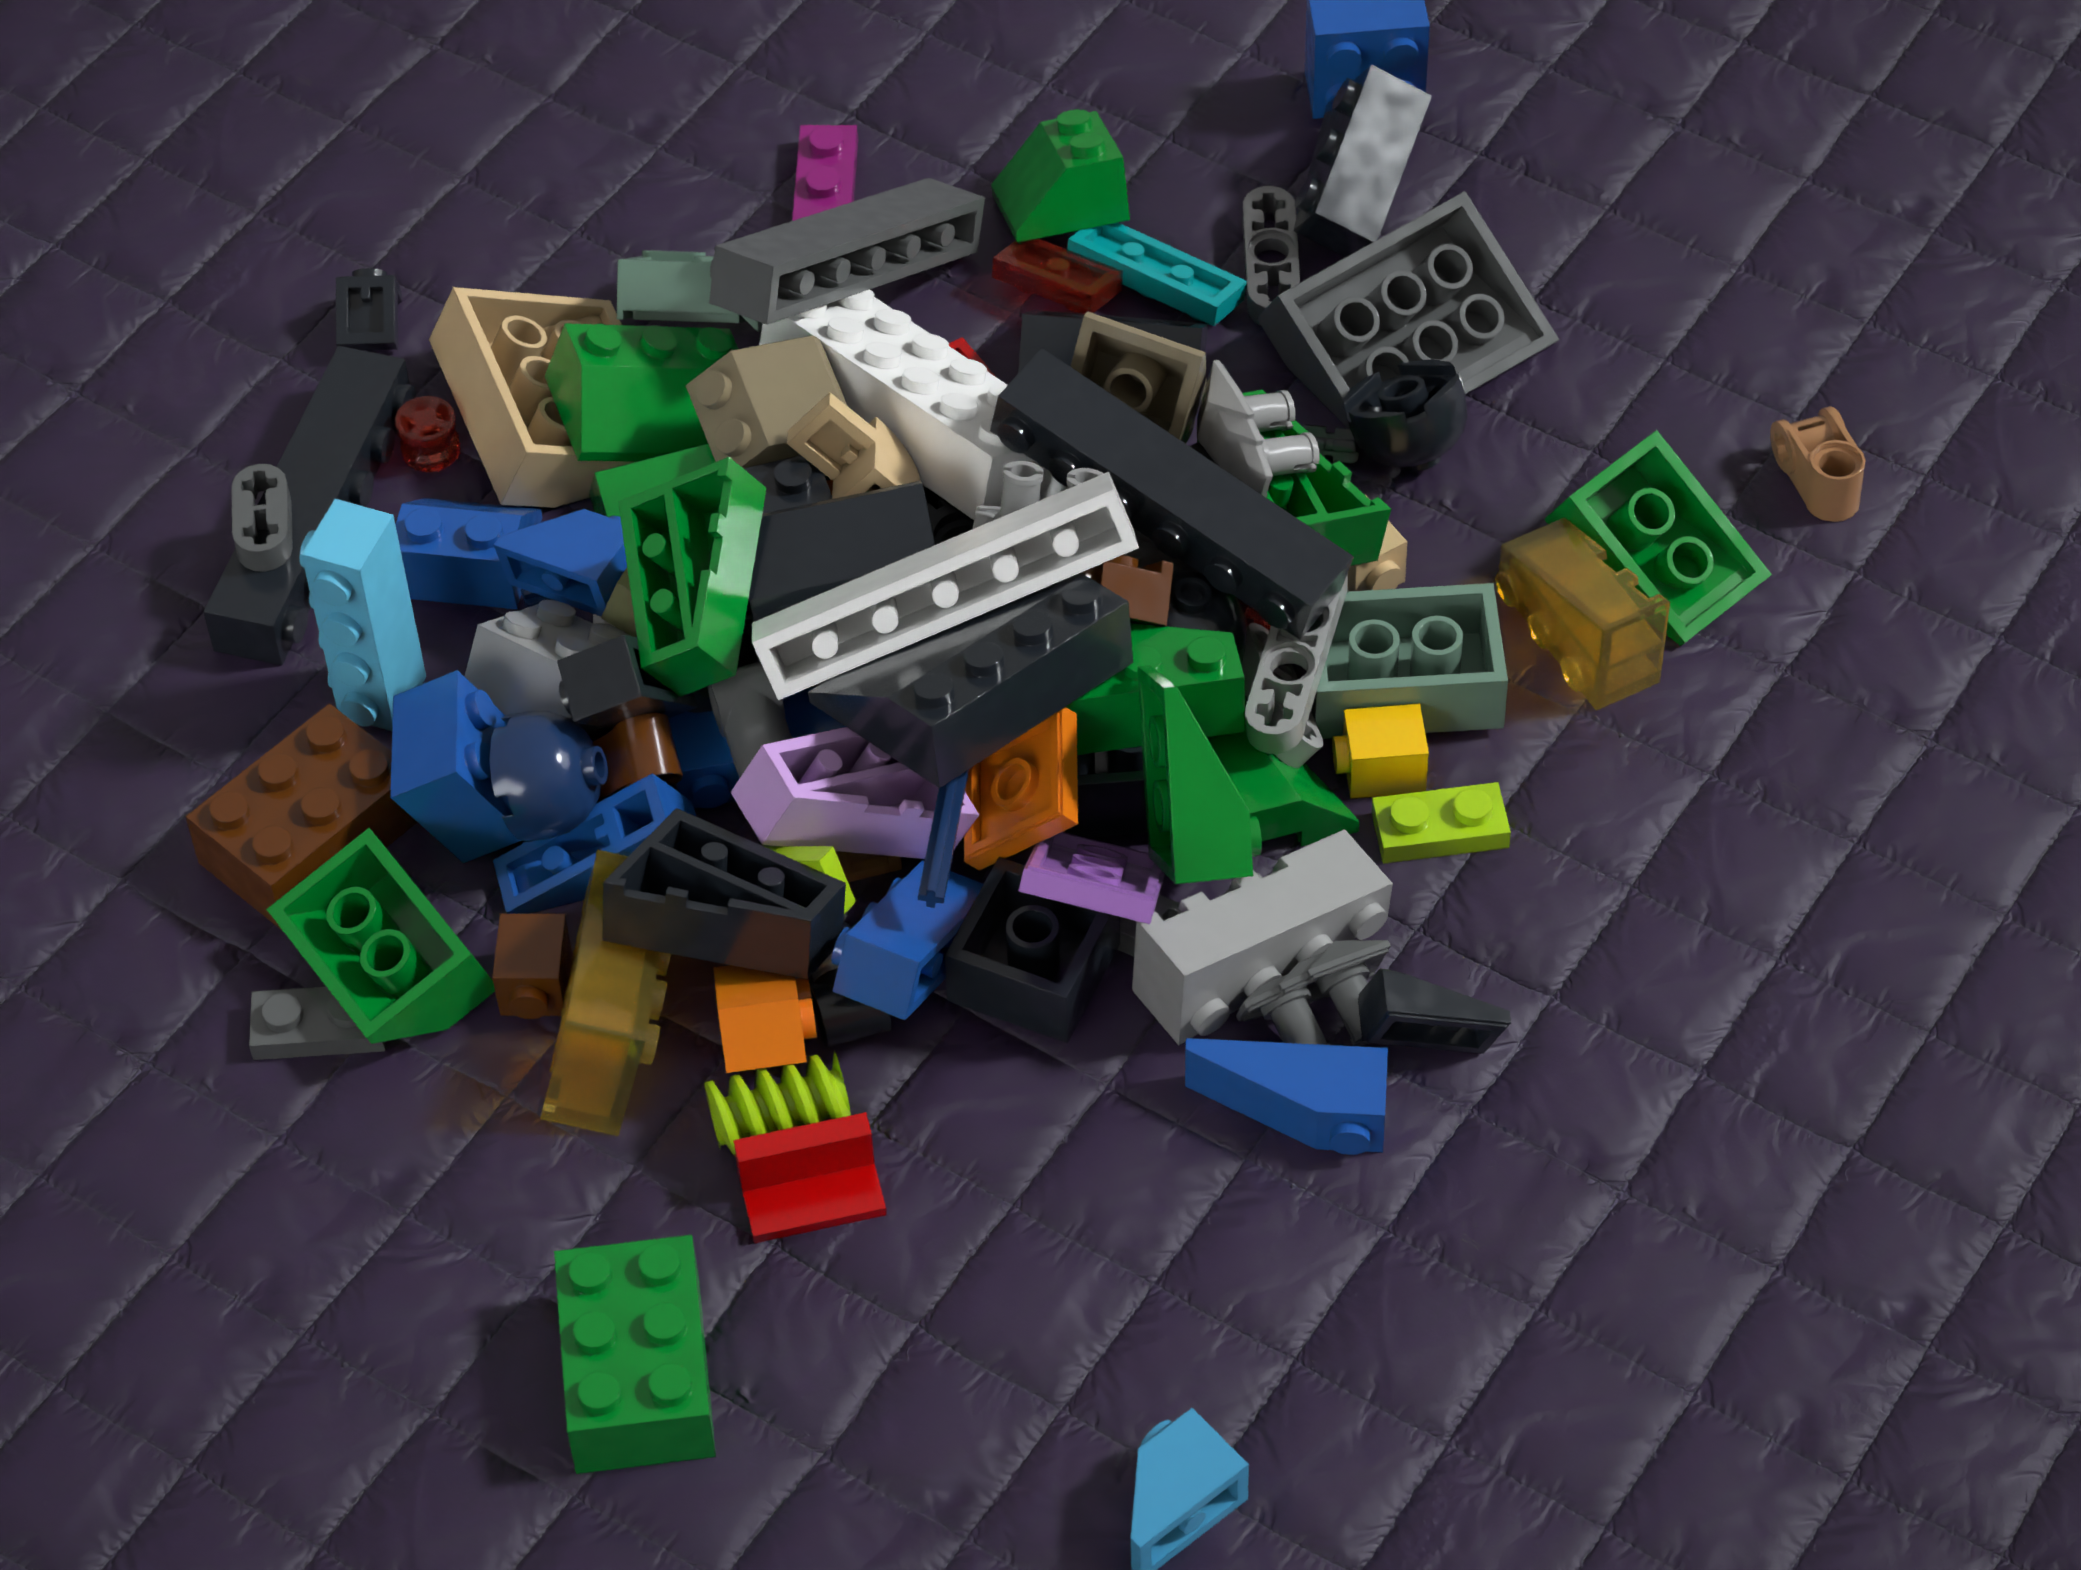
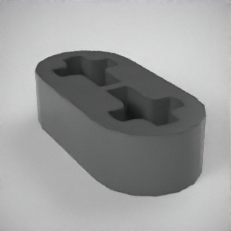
[231,464,293,572]

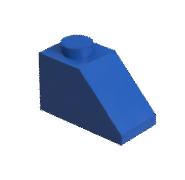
[494,509,627,617]

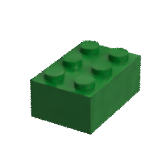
[554,1235,716,1474]

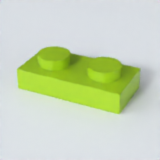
[1371,782,1511,864]

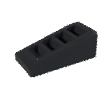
[1358,968,1511,1054]

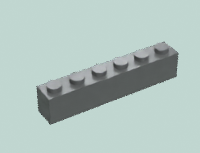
[709,178,985,325]

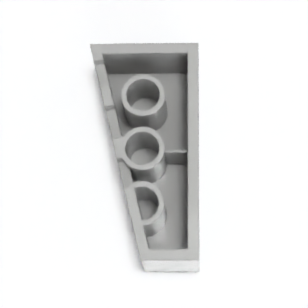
[1132,829,1393,1046]

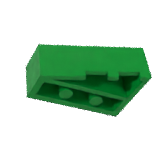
[1197,390,1391,566]
[1066,623,1245,755]

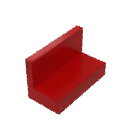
[733,1112,887,1244]

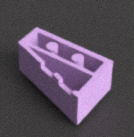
[731,727,979,859]

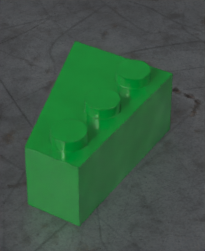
[618,457,766,697]

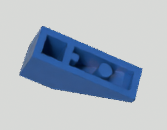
[493,773,696,914]
[1185,1038,1388,1155]

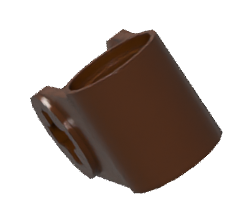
[593,713,683,803]

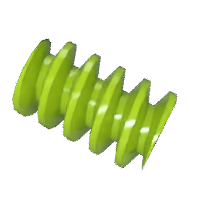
[704,1051,851,1158]

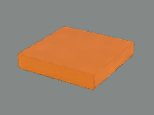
[964,707,1078,871]

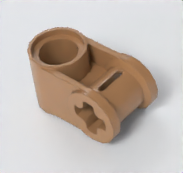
[1770,406,1866,522]

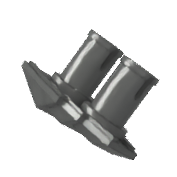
[1236,940,1391,1047]

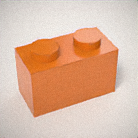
[713,965,817,1073]

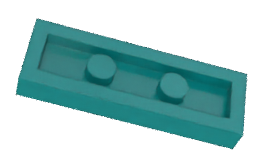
[1066,223,1247,326]

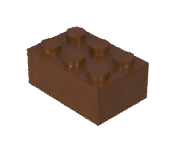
[185,703,418,931]

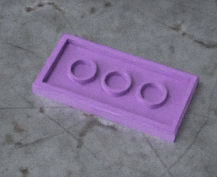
[1019,832,1165,924]

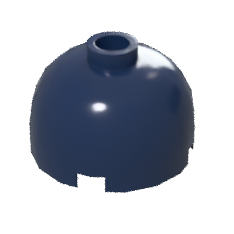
[489,711,608,842]

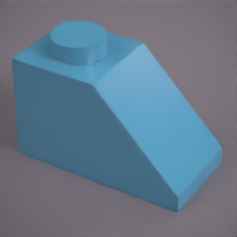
[1131,1408,1249,1570]

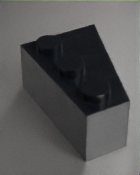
[602,808,846,980]

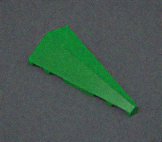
[1207,700,1359,847]

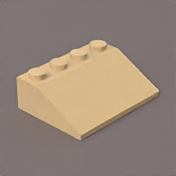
[429,287,634,508]

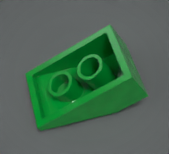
[1544,430,1772,646]
[1137,665,1262,884]

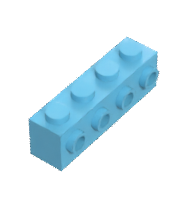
[299,499,426,731]

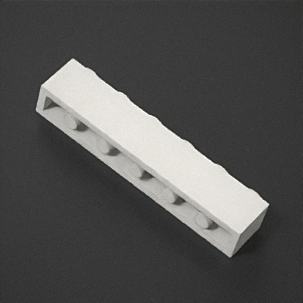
[752,472,1139,700]

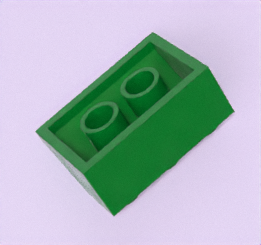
[544,323,738,462]
[266,828,495,1044]

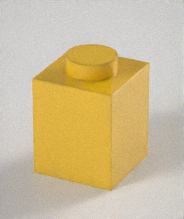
[1332,703,1429,799]

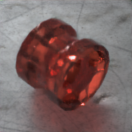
[395,396,461,472]

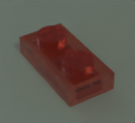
[992,239,1123,314]

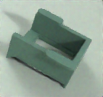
[617,250,763,332]

